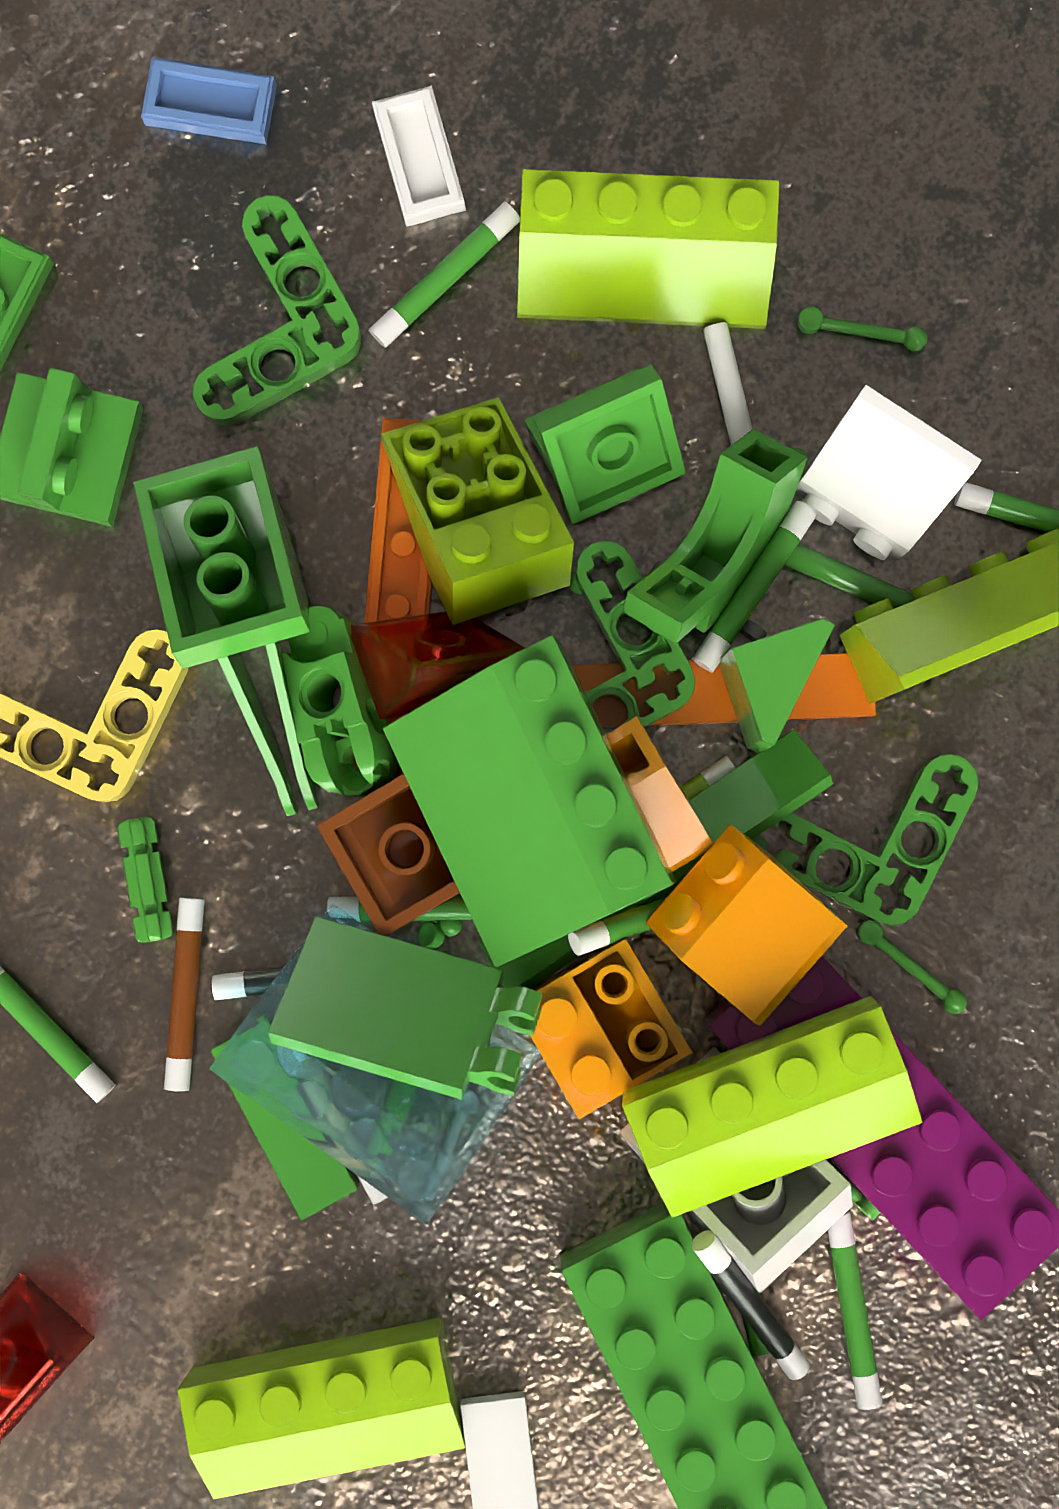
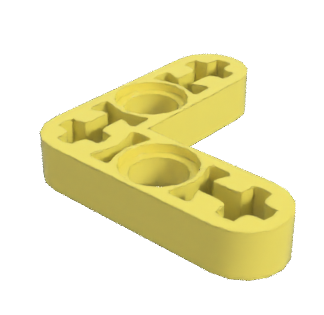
[0,629,189,802]

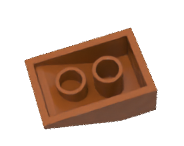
[316,774,460,936]

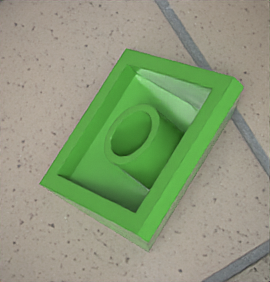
[719,619,835,753]

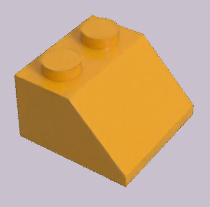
[645,824,848,1026]

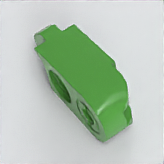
[282,606,399,798]

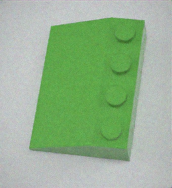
[383,635,676,968]

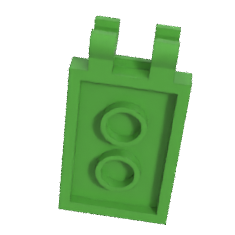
[268,917,542,1100]

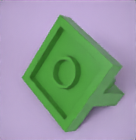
[524,364,686,525]
[0,367,144,527]

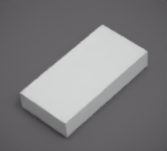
[372,85,466,227]
[461,1391,539,1509]

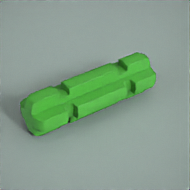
[117,817,173,943]

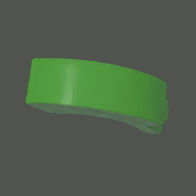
[622,428,807,643]

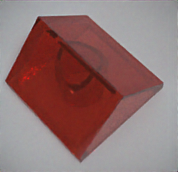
[351,611,525,720]
[0,1273,95,1444]

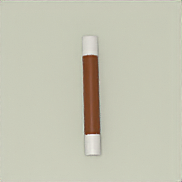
[164,898,205,1091]

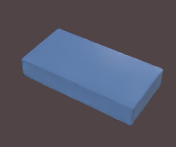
[141,57,277,145]

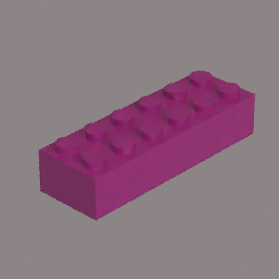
[702,956,1059,1320]

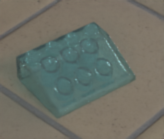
[209,903,541,1225]

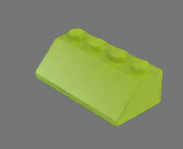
[517,169,779,329]
[839,529,1059,704]
[622,996,923,1218]
[177,1317,466,1499]

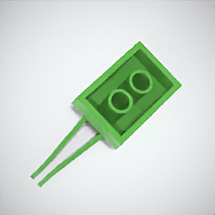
[133,446,319,817]

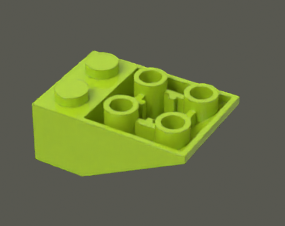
[381,397,574,625]

